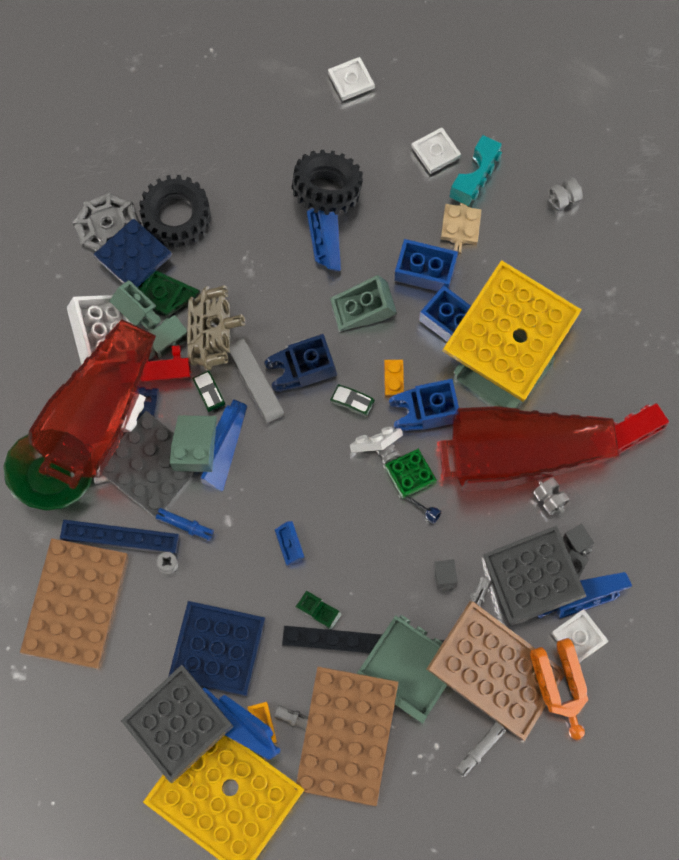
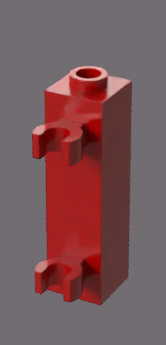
[117,345,191,384]

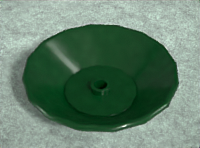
[3,429,94,511]

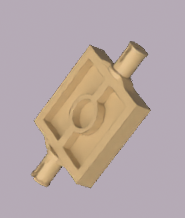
[440,202,481,255]

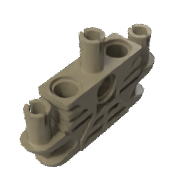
[187,285,245,370]

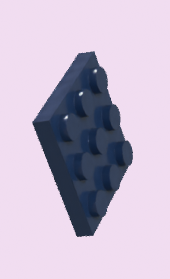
[93,218,172,287]

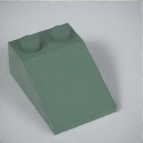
[330,275,397,331]
[170,415,217,472]

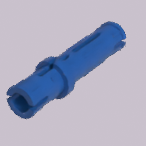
[156,508,214,541]

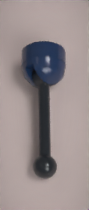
[399,493,442,524]

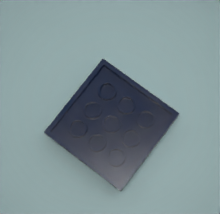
[168,601,266,697]

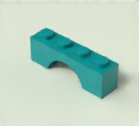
[449,135,503,206]

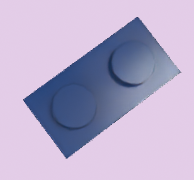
[274,521,305,566]

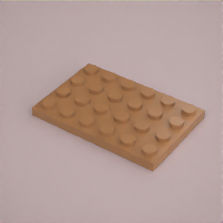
[20,538,128,670]
[426,601,565,741]
[295,666,399,806]

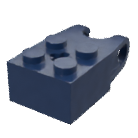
[264,334,337,391]

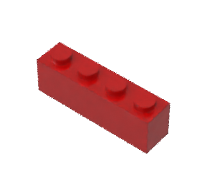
[589,403,669,463]

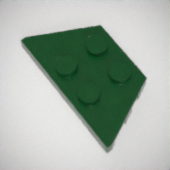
[137,271,200,317]

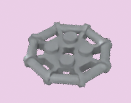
[73,193,141,251]

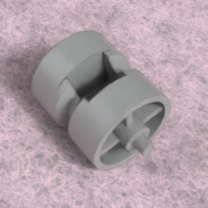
[548,178,583,210]
[533,478,570,515]

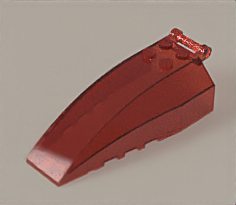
[29,319,156,489]
[437,406,619,492]

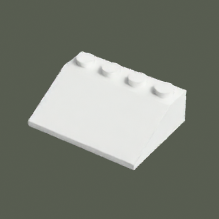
[67,295,143,374]

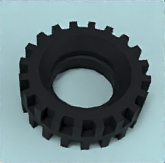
[291,150,363,215]
[139,175,211,248]

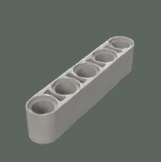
[229,338,284,424]

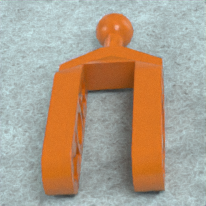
[530,638,588,740]

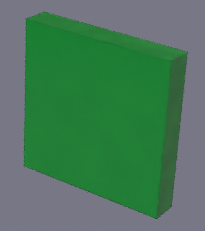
[384,448,437,499]

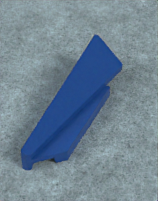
[307,208,341,271]
[201,399,247,491]
[537,572,632,619]
[203,687,281,760]

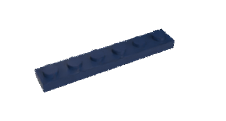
[60,519,179,555]

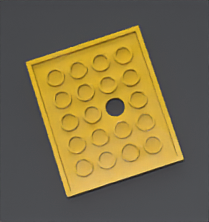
[442,260,582,402]
[143,735,305,860]

